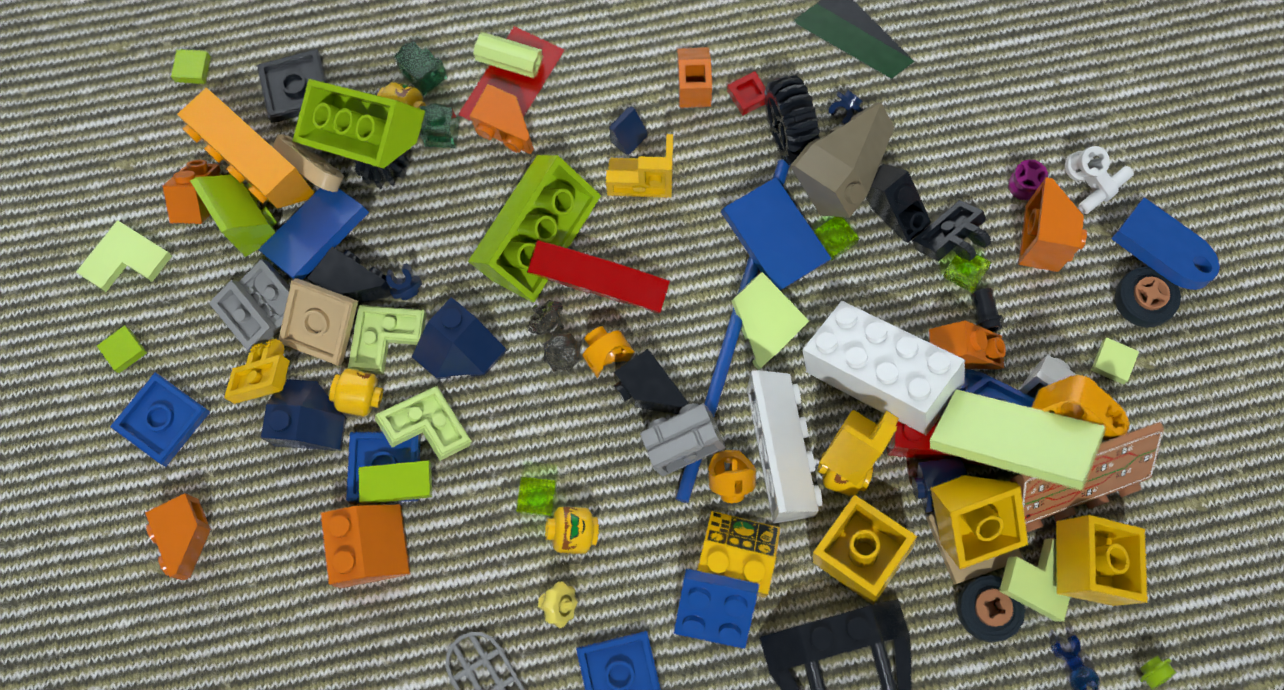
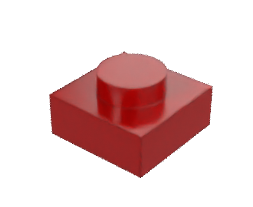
[727,71,766,116]

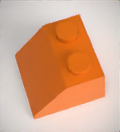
[1018,177,1087,272]
[321,504,411,588]

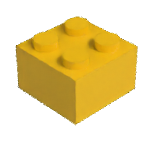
[813,494,917,605]
[1056,515,1148,606]

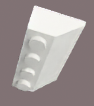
[747,370,822,524]

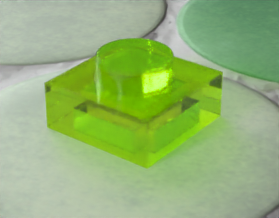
[813,217,860,261]
[943,254,992,293]
[516,477,557,517]

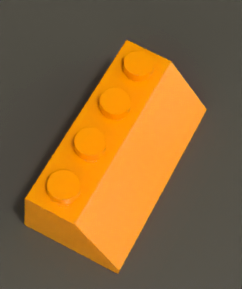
[177,87,315,209]

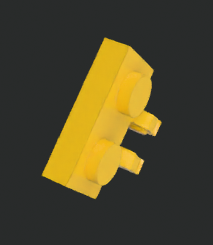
[224,338,290,404]

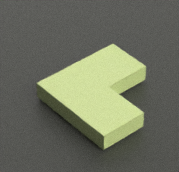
[76,220,172,292]
[348,305,427,375]
[375,386,472,461]
[999,538,1070,621]

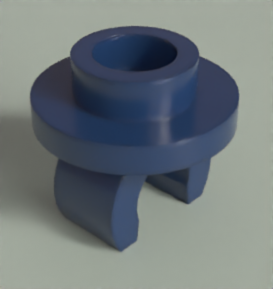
[829,90,864,124]
[386,263,422,300]

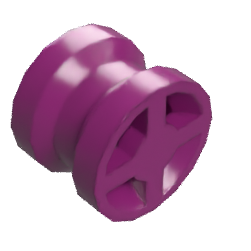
[1008,159,1048,200]

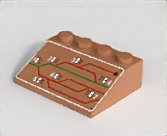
[1009,422,1164,533]

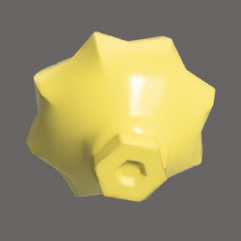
[538,581,578,628]

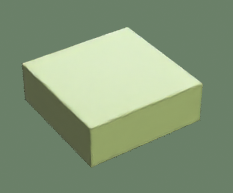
[1091,337,1139,385]

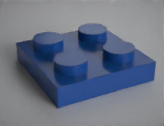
[674,568,759,649]

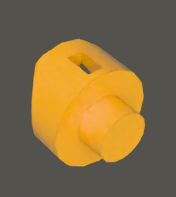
[582,326,635,378]
[708,450,756,503]

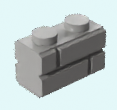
[640,403,726,477]

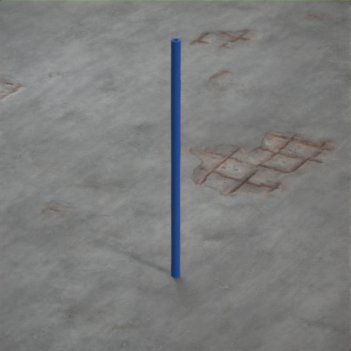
[675,160,790,503]

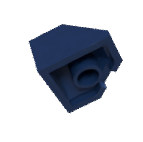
[412,297,507,379]
[261,379,347,451]

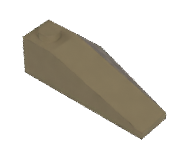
[790,102,894,218]

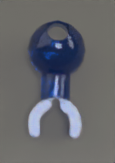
[1051,635,1100,690]

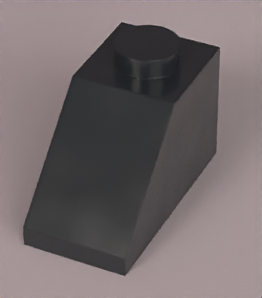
[613,349,689,414]

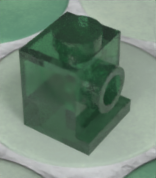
[394,41,448,96]
[419,103,460,148]

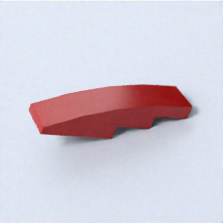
[527,240,670,313]

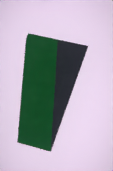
[793,0,915,79]

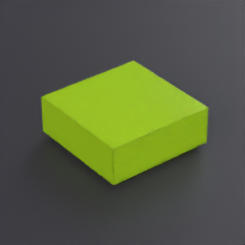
[171,49,211,84]
[97,325,147,374]

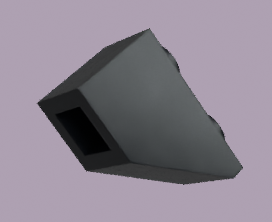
[866,164,932,243]
[308,247,391,303]

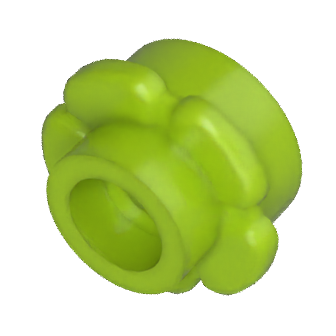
[1140,656,1177,690]

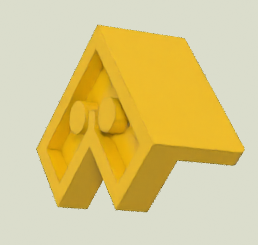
[606,134,673,198]
[820,410,899,486]

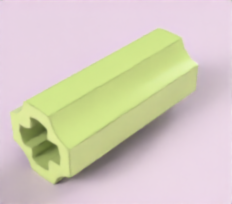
[473,32,543,78]

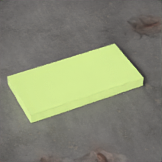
[930,389,1105,491]

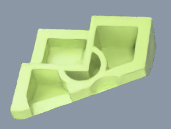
[731,272,809,370]

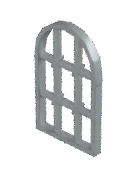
[445,632,525,690]

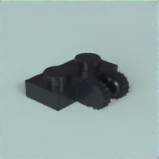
[912,200,992,262]

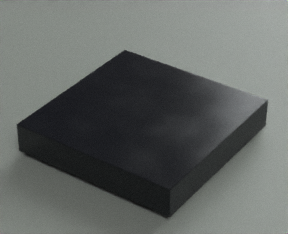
[257,49,327,123]

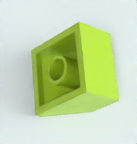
[190,175,278,257]

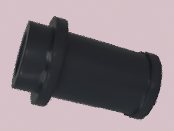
[971,288,1004,332]

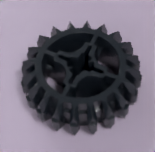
[764,75,820,165]

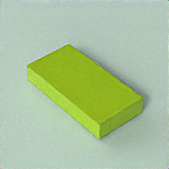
[359,460,432,504]

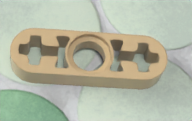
[272,134,344,192]

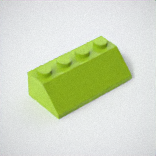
[292,79,425,168]
[468,155,601,302]

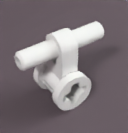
[1065,146,1134,214]

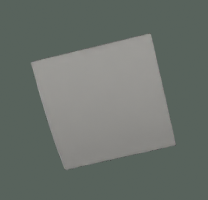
[209,259,290,351]

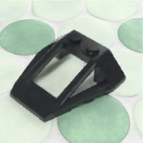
[759,599,912,690]

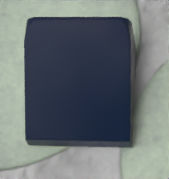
[609,106,648,155]

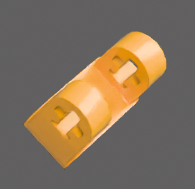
[1031,375,1129,441]

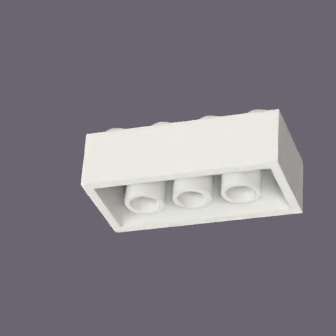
[802,301,965,435]

